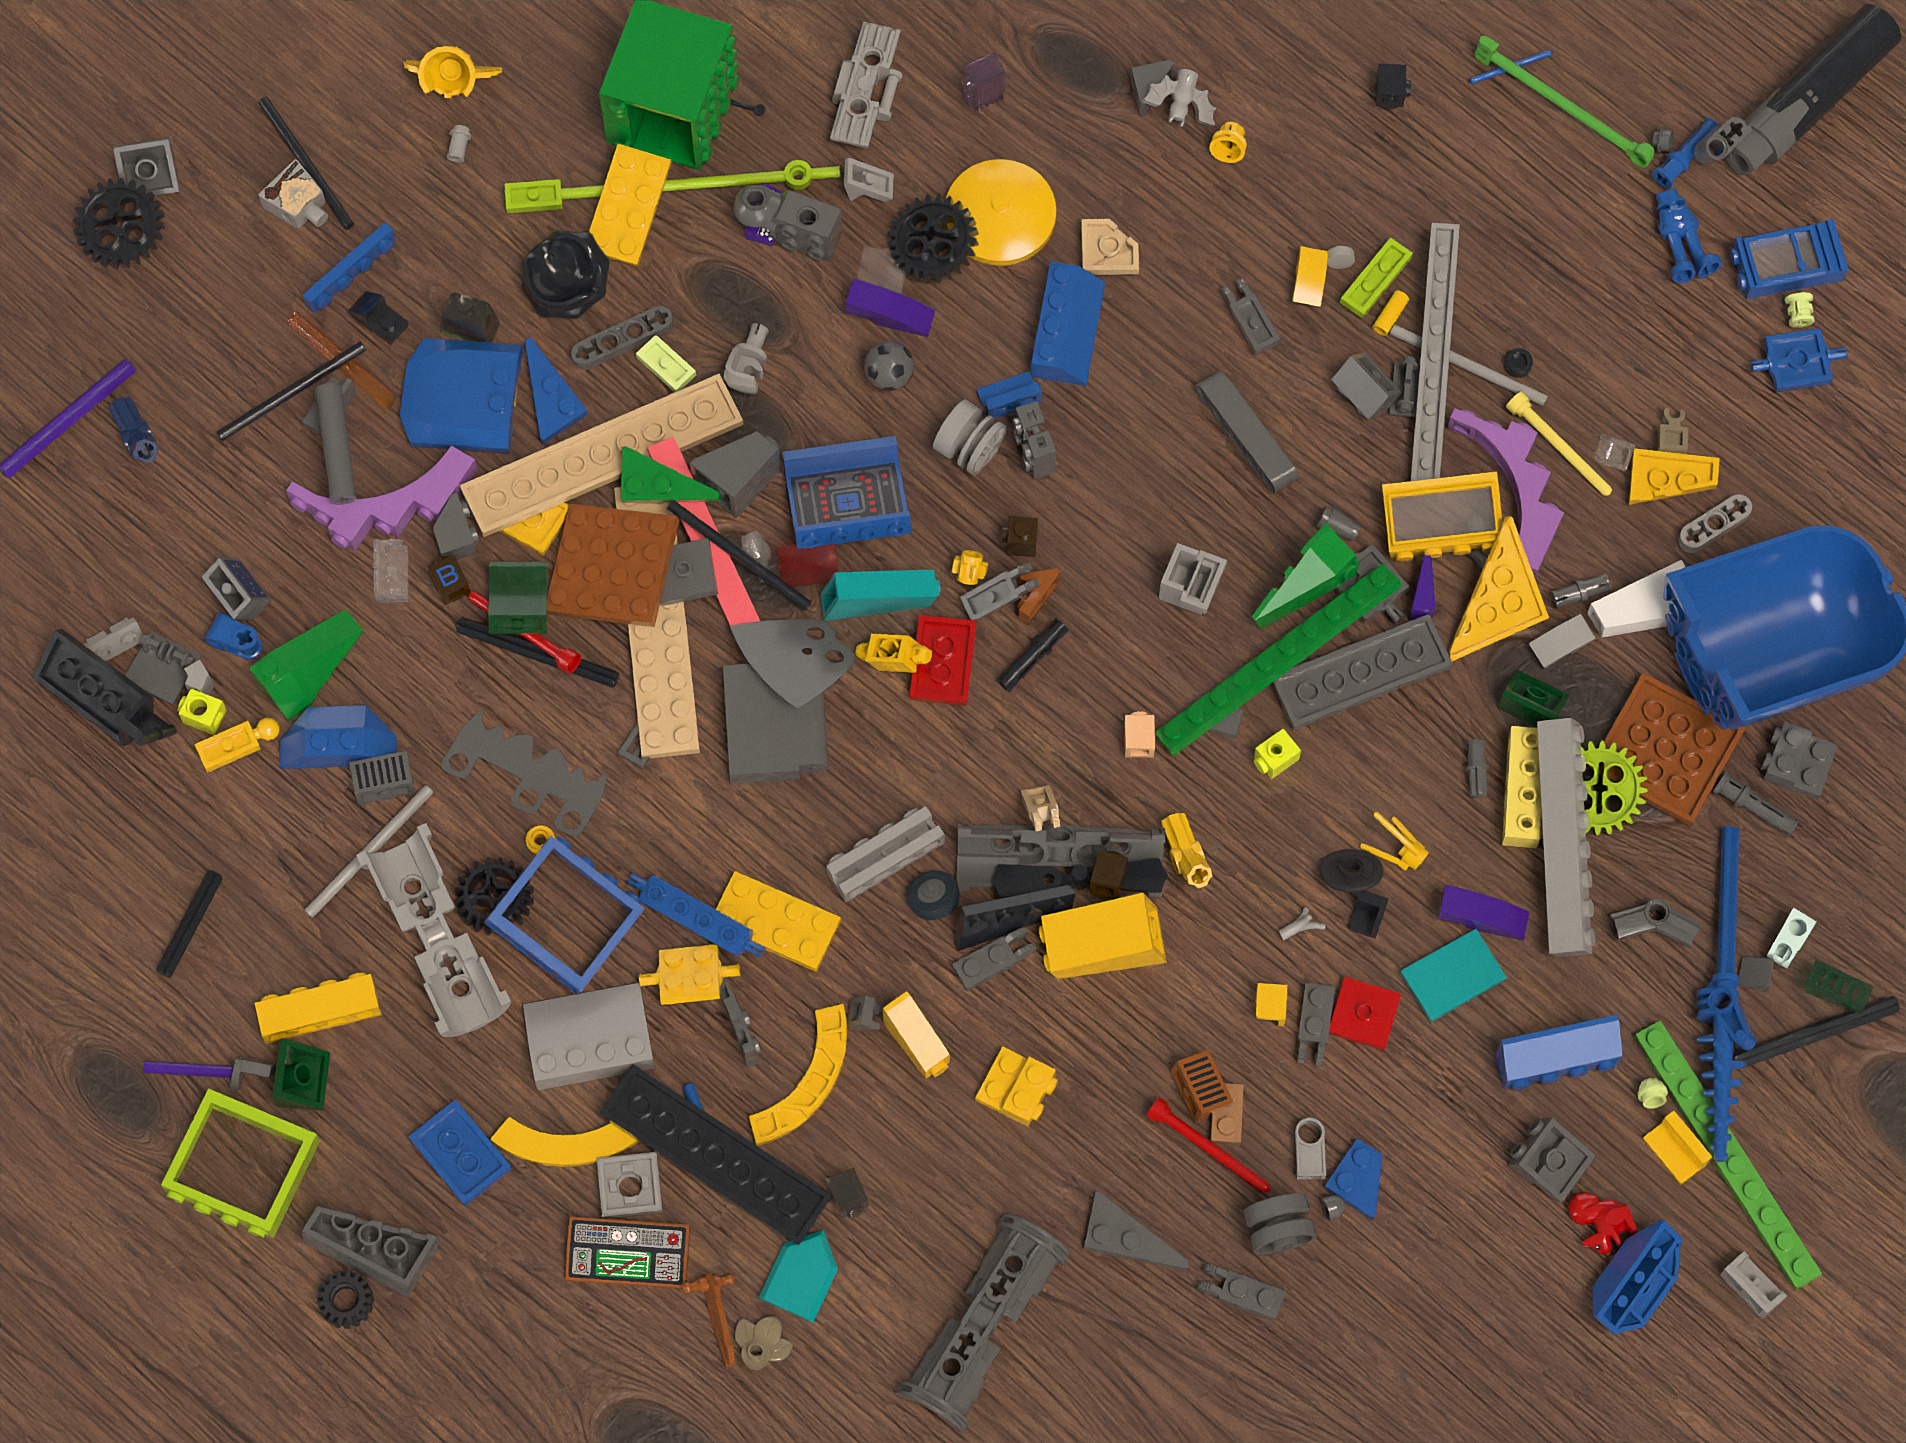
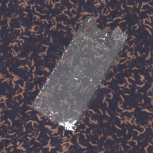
[373,539,409,603]

